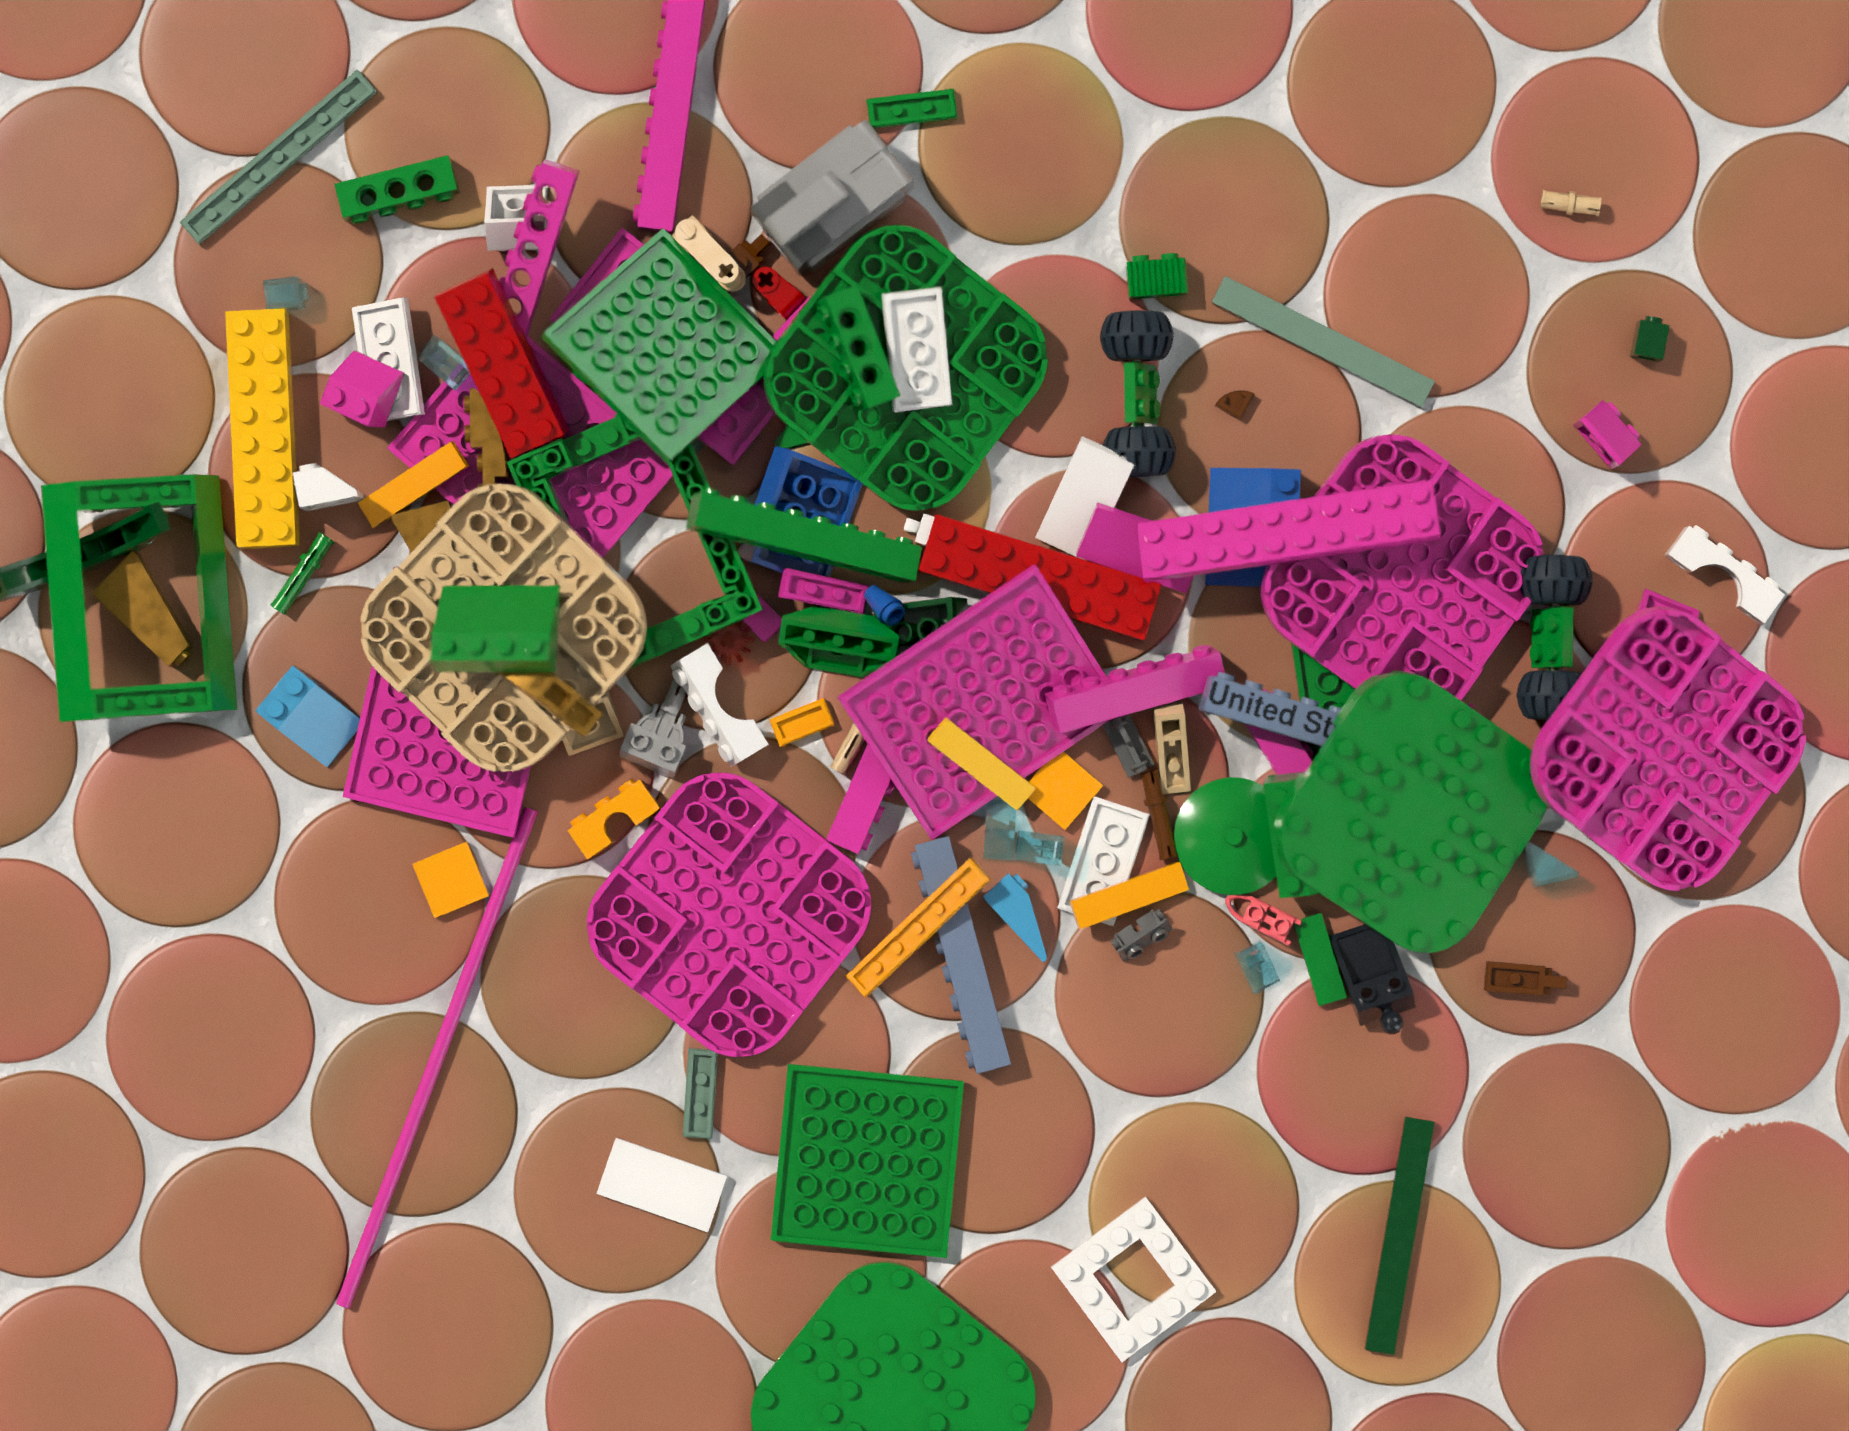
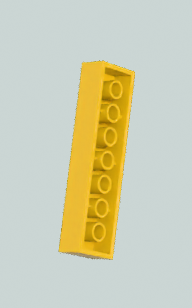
[225,308,300,549]

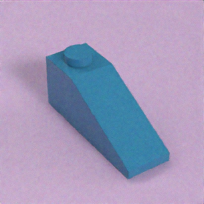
[983,873,1047,962]

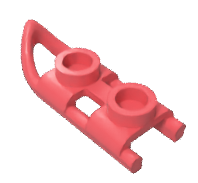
[1225,894,1302,946]

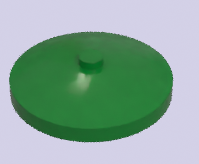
[1174,777,1276,895]

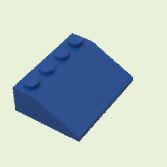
[738,446,862,577]
[1205,468,1301,588]

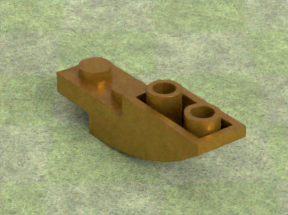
[464,388,509,488]
[496,672,603,738]

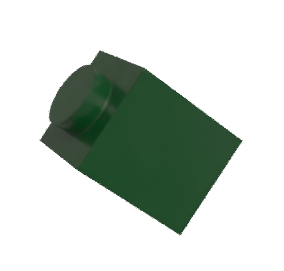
[1630,316,1670,363]

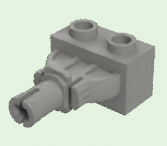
[620,680,687,779]

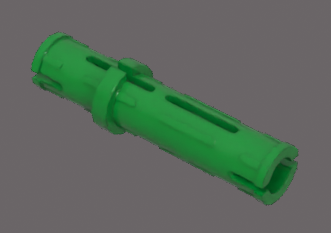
[270,532,335,615]

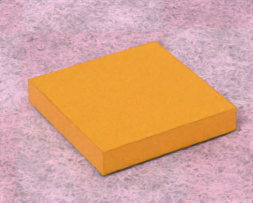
[1028,751,1103,830]
[412,841,490,918]

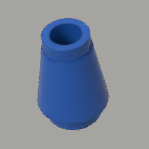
[864,585,905,626]

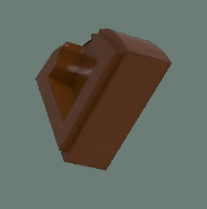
[1215,390,1255,420]

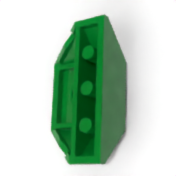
[778,606,899,677]

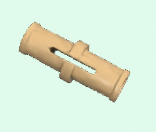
[1540,190,1602,216]

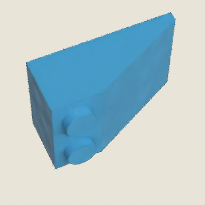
[255,665,360,768]

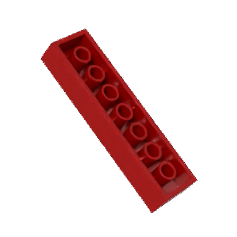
[918,514,1162,642]

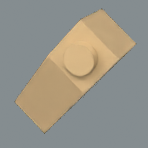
[1153,699,1191,794]

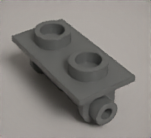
[1103,714,1154,778]
[1110,909,1172,962]

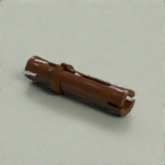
[1140,770,1178,860]

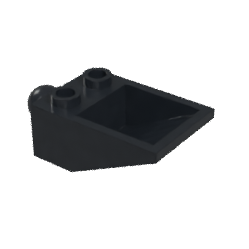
[1329,924,1416,1035]

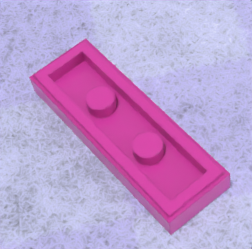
[778,568,869,614]

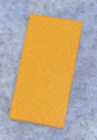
[769,698,834,747]

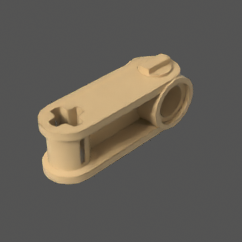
[671,215,746,292]

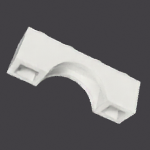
[1664,525,1785,625]
[671,643,768,767]

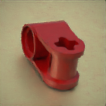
[753,266,806,321]

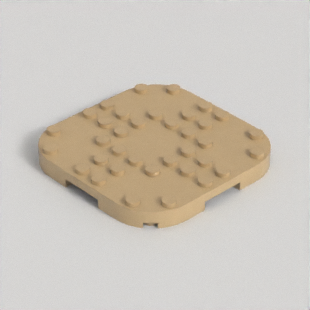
[360,484,647,771]

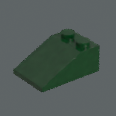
[873,597,968,657]

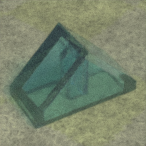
[416,335,470,391]
[983,800,1016,860]
[1014,830,1064,866]
[1523,841,1579,887]
[1233,940,1280,994]

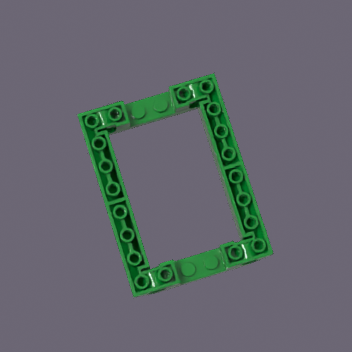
[507,414,763,669]
[41,474,237,722]

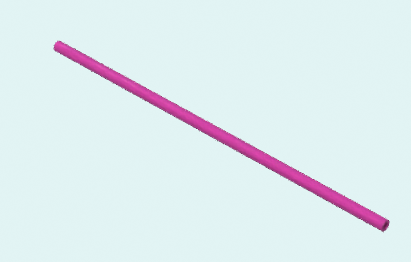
[336,807,538,1309]

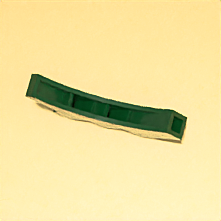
[0,501,171,602]

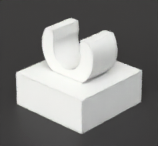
[904,514,935,547]

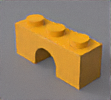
[567,778,662,860]

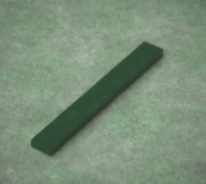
[1364,1116,1435,1355]

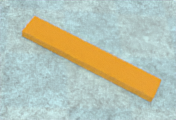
[846,857,992,997]

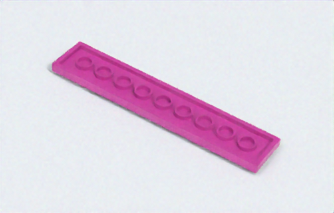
[1137,480,1441,583]

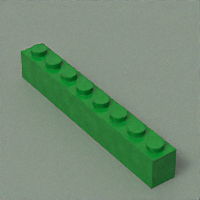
[686,488,922,584]

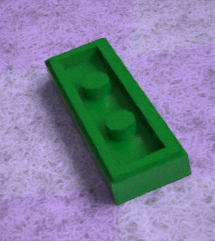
[866,88,957,129]
[1293,913,1347,1006]

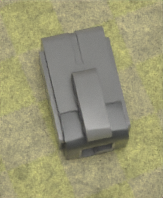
[750,120,914,276]

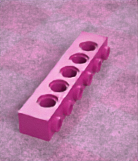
[499,159,580,339]

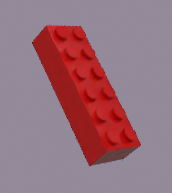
[434,268,569,458]

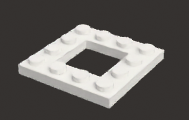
[1051,1196,1216,1362]

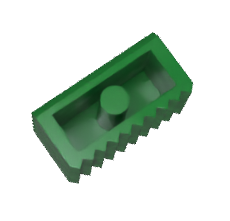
[1126,253,1188,300]

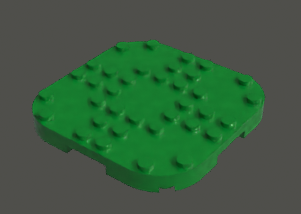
[763,225,1048,511]
[1274,671,1547,953]
[751,1261,1036,1431]

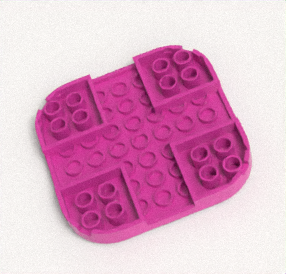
[1261,435,1543,700]
[1531,607,1806,891]
[587,772,871,1057]

